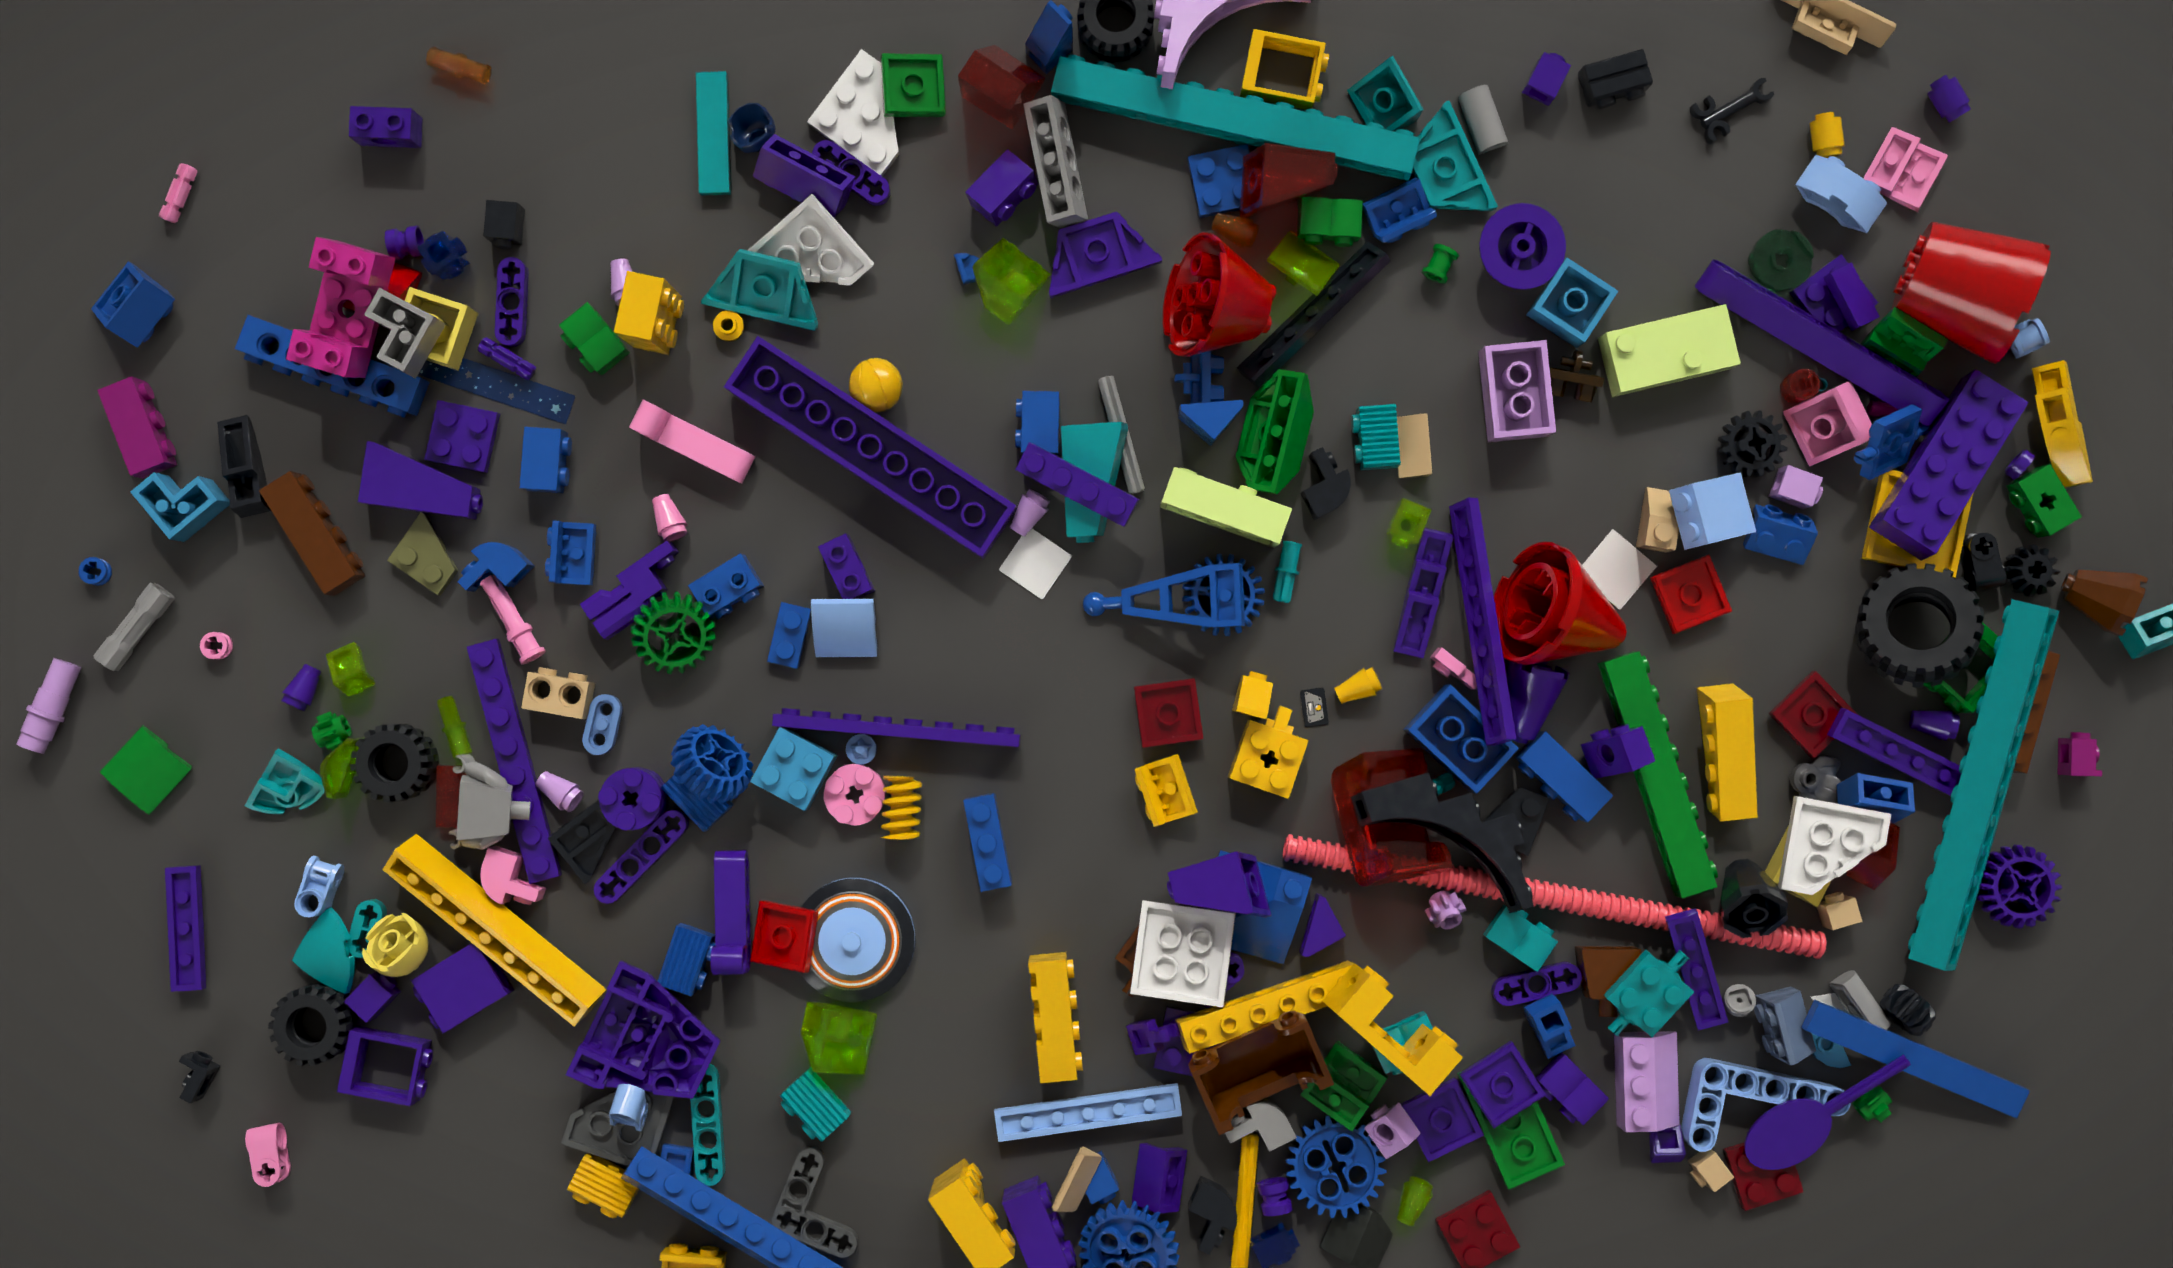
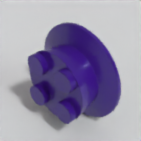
[1479,203,1566,290]

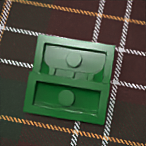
[1861,307,1948,377]
[100,725,192,815]
[1301,1041,1389,1131]

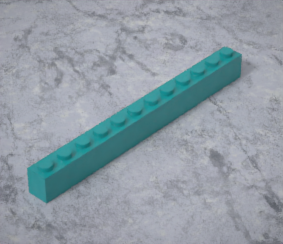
[1051,55,1420,181]
[1908,599,2060,971]

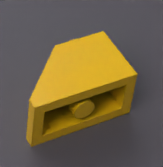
[1232,671,1273,719]

